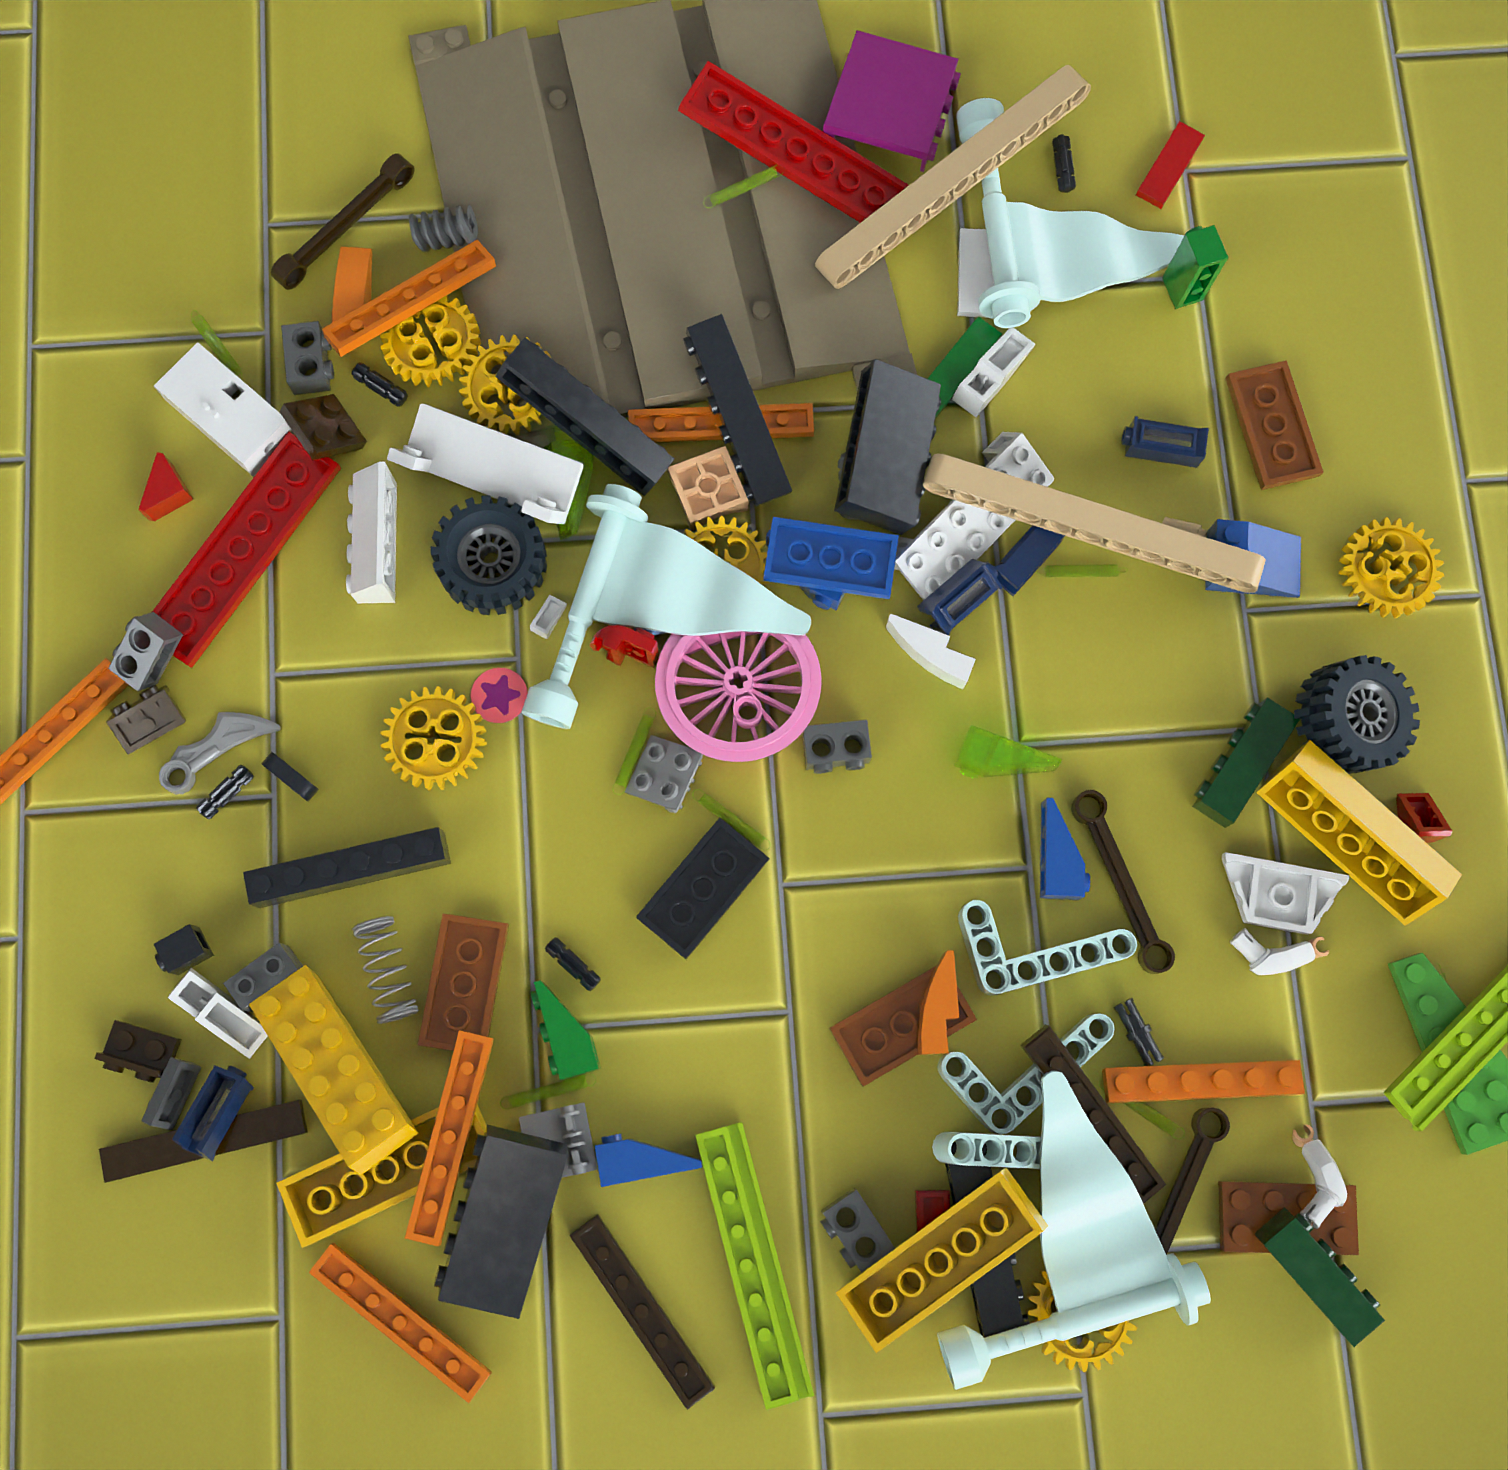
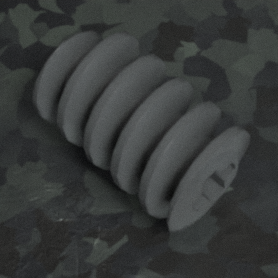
[409,205,478,252]

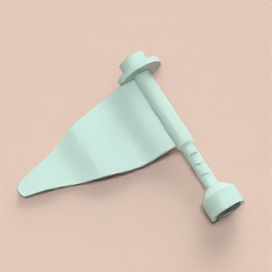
[956,98,1184,328]
[521,484,811,729]
[937,1070,1210,1390]

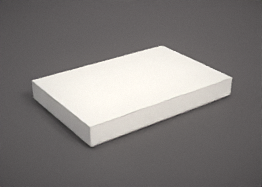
[957,228,994,318]

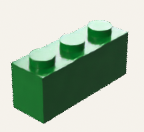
[1162,225,1229,309]

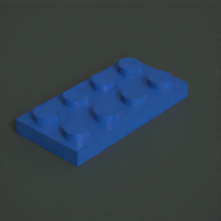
[763,517,899,599]

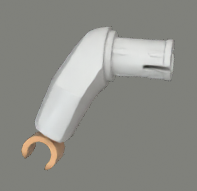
[1230,928,1329,975]
[1292,1124,1347,1229]

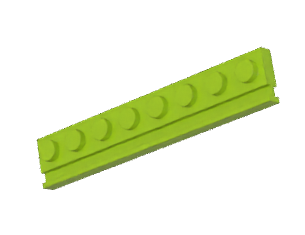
[1383,965,1508,1131]
[695,1122,814,1410]

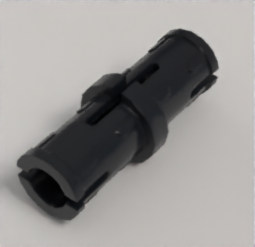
[1113,998,1164,1066]

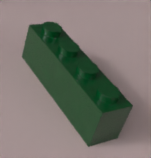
[1192,697,1300,828]
[1254,1207,1385,1347]

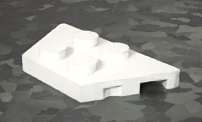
[1221,852,1349,935]

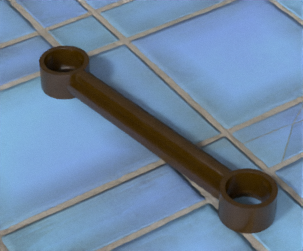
[271,153,415,290]
[1071,790,1175,974]
[1155,1108,1230,1255]

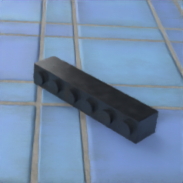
[683,314,792,507]
[495,337,675,496]
[243,827,451,908]
[945,1141,1030,1338]

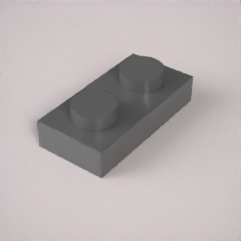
[141,1057,202,1130]

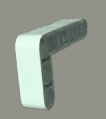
[958,900,1137,996]
[937,1013,1115,1134]
[932,1132,1041,1169]

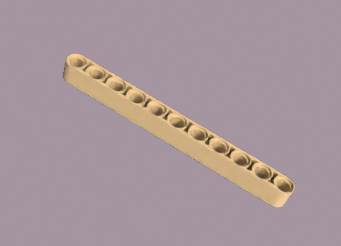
[815,65,1091,289]
[923,454,1266,593]

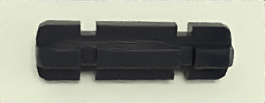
[1052,134,1076,193]
[351,362,408,407]
[196,765,254,819]
[545,937,601,991]

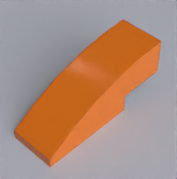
[332,247,372,323]
[918,950,959,1055]

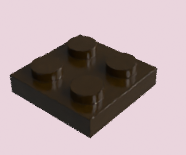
[279,394,367,460]

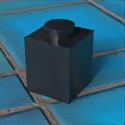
[154,924,214,975]

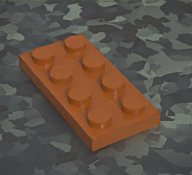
[1225,360,1324,490]
[418,913,509,1051]
[829,966,977,1087]
[1218,1181,1359,1255]

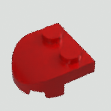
[589,625,659,668]

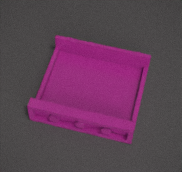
[823,30,961,172]

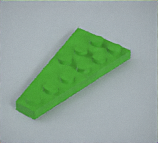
[1388,953,1508,1155]

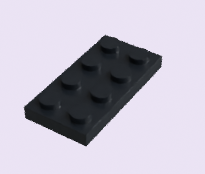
[636,818,770,960]

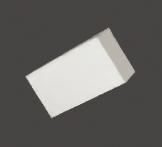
[530,595,567,639]

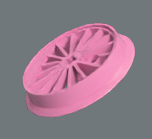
[655,631,821,762]

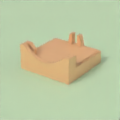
[668,446,749,532]

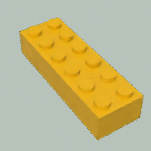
[1256,740,1462,926]
[249,965,419,1175]
[276,1104,487,1248]
[836,1168,1048,1353]

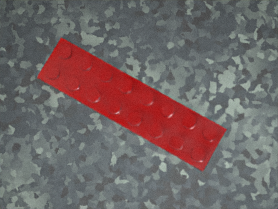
[678,61,909,223]
[152,431,341,668]

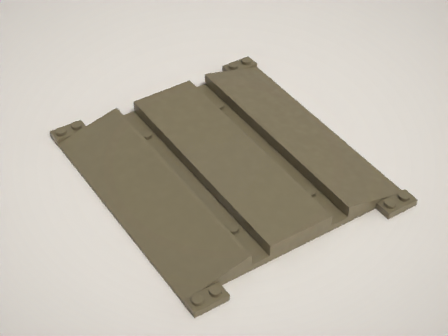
[409,0,917,454]

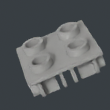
[625,735,703,814]
[519,1102,598,1178]

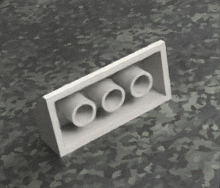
[346,462,397,604]

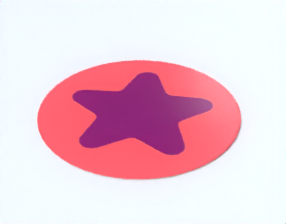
[471,668,528,723]

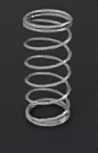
[352,916,419,1024]

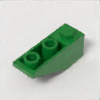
[531,980,601,1080]

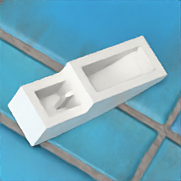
[952,328,1035,417]
[886,614,976,689]
[168,968,268,1059]

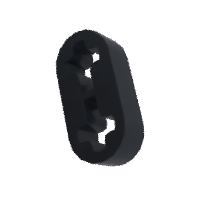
[261,752,319,802]

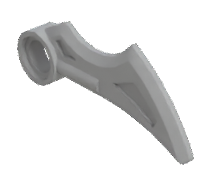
[159,712,281,795]

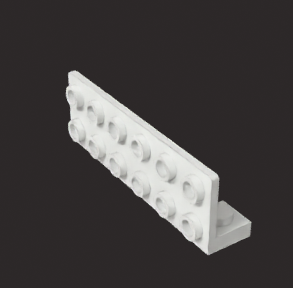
[387,403,583,524]
[894,432,1054,601]

